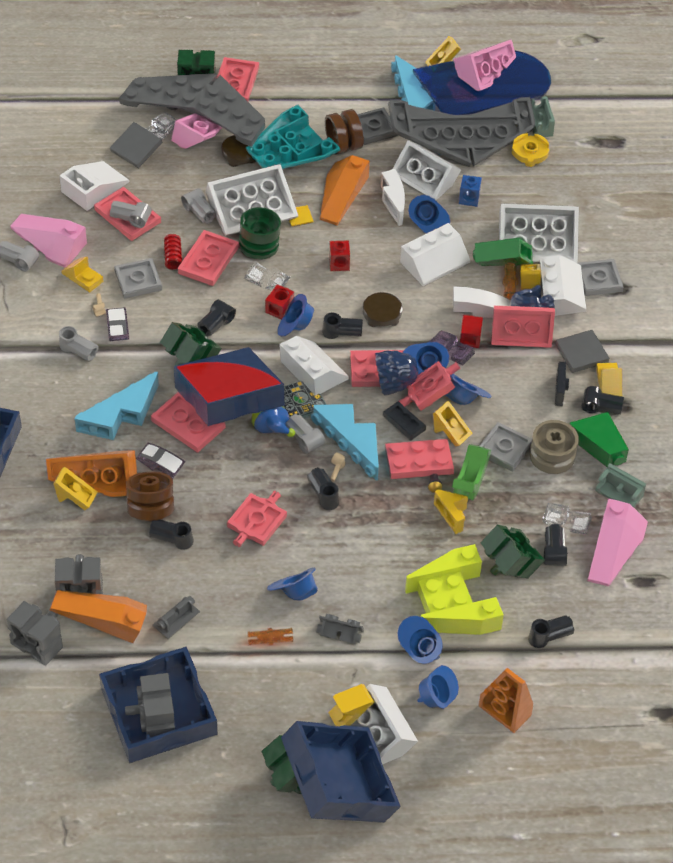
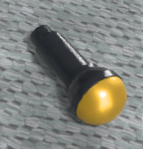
[428,474,443,493]

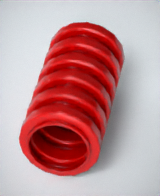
[164,234,182,270]

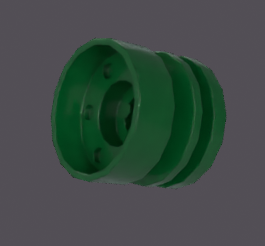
[239,207,281,259]

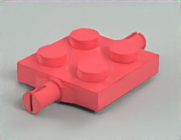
[399,361,461,411]
[227,491,287,547]

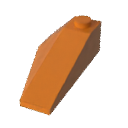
[320,155,370,226]
[46,450,137,497]
[49,590,147,643]
[479,668,534,733]

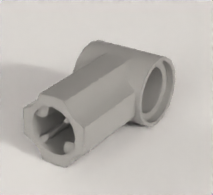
[181,188,216,224]
[110,201,152,228]
[0,241,39,272]
[59,326,98,361]
[286,414,325,454]

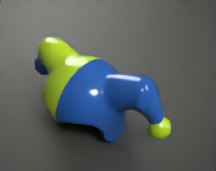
[251,406,295,437]

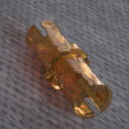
[502,263,518,300]
[247,628,293,646]

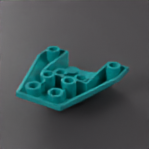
[246,104,340,169]

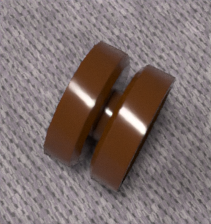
[325,109,364,155]
[126,471,174,521]

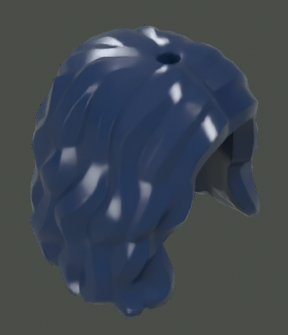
[510,285,555,308]
[375,350,419,395]

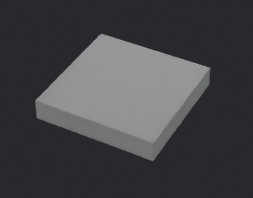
[114,258,163,299]
[577,259,624,296]
[480,422,532,472]

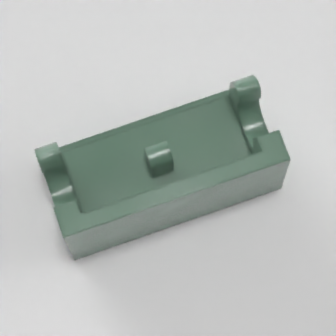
[531,96,555,137]
[595,464,646,508]

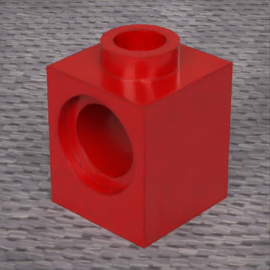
[329,240,350,271]
[265,284,295,320]
[459,315,483,348]

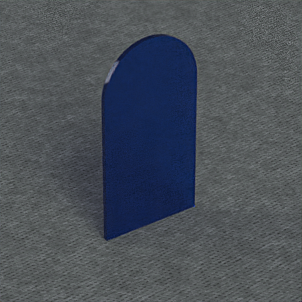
[413,50,551,115]

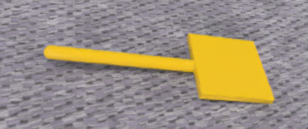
[289,205,314,227]

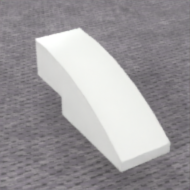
[381,169,405,226]
[452,287,511,318]

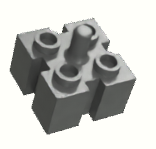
[55,554,103,594]
[6,601,63,666]
[125,673,175,738]

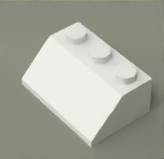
[393,140,461,200]
[400,223,470,286]
[540,255,587,316]
[280,336,349,395]
[350,684,418,765]

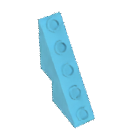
[391,55,436,111]
[74,372,159,440]
[311,404,379,480]

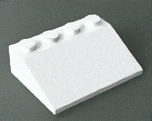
[206,164,298,236]
[499,204,579,263]

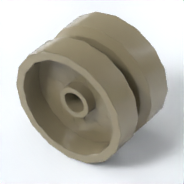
[530,420,578,474]

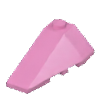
[454,39,516,91]
[171,113,222,149]
[10,214,87,268]
[587,499,648,587]

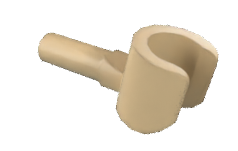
[93,293,106,317]
[330,452,346,482]

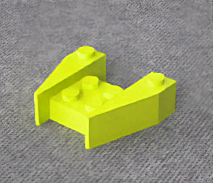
[405,544,504,635]

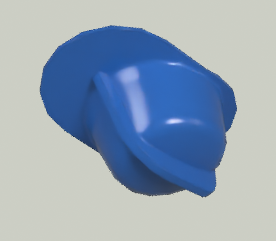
[408,195,450,234]
[277,294,314,337]
[403,342,449,375]
[445,374,492,405]
[267,567,318,600]
[397,615,443,664]
[417,665,459,709]

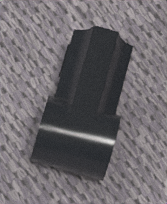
[197,299,236,337]
[322,312,363,339]
[581,386,624,415]
[307,467,339,510]
[149,519,194,550]
[544,524,568,566]
[528,615,575,648]

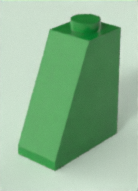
[473,238,533,266]
[570,412,629,467]

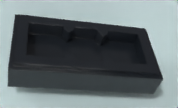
[555,361,569,406]
[383,401,426,441]

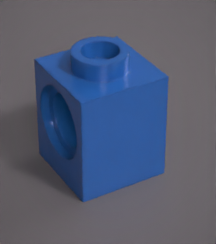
[459,175,482,207]

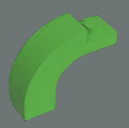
[452,444,491,500]

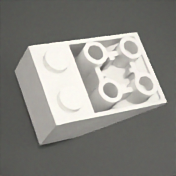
[60,161,129,211]

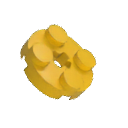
[512,133,549,167]

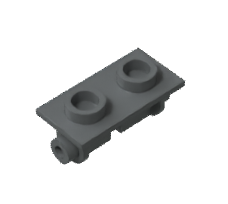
[152,596,200,639]
[316,614,364,644]

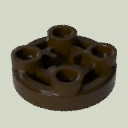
[221,135,257,167]
[362,292,402,327]

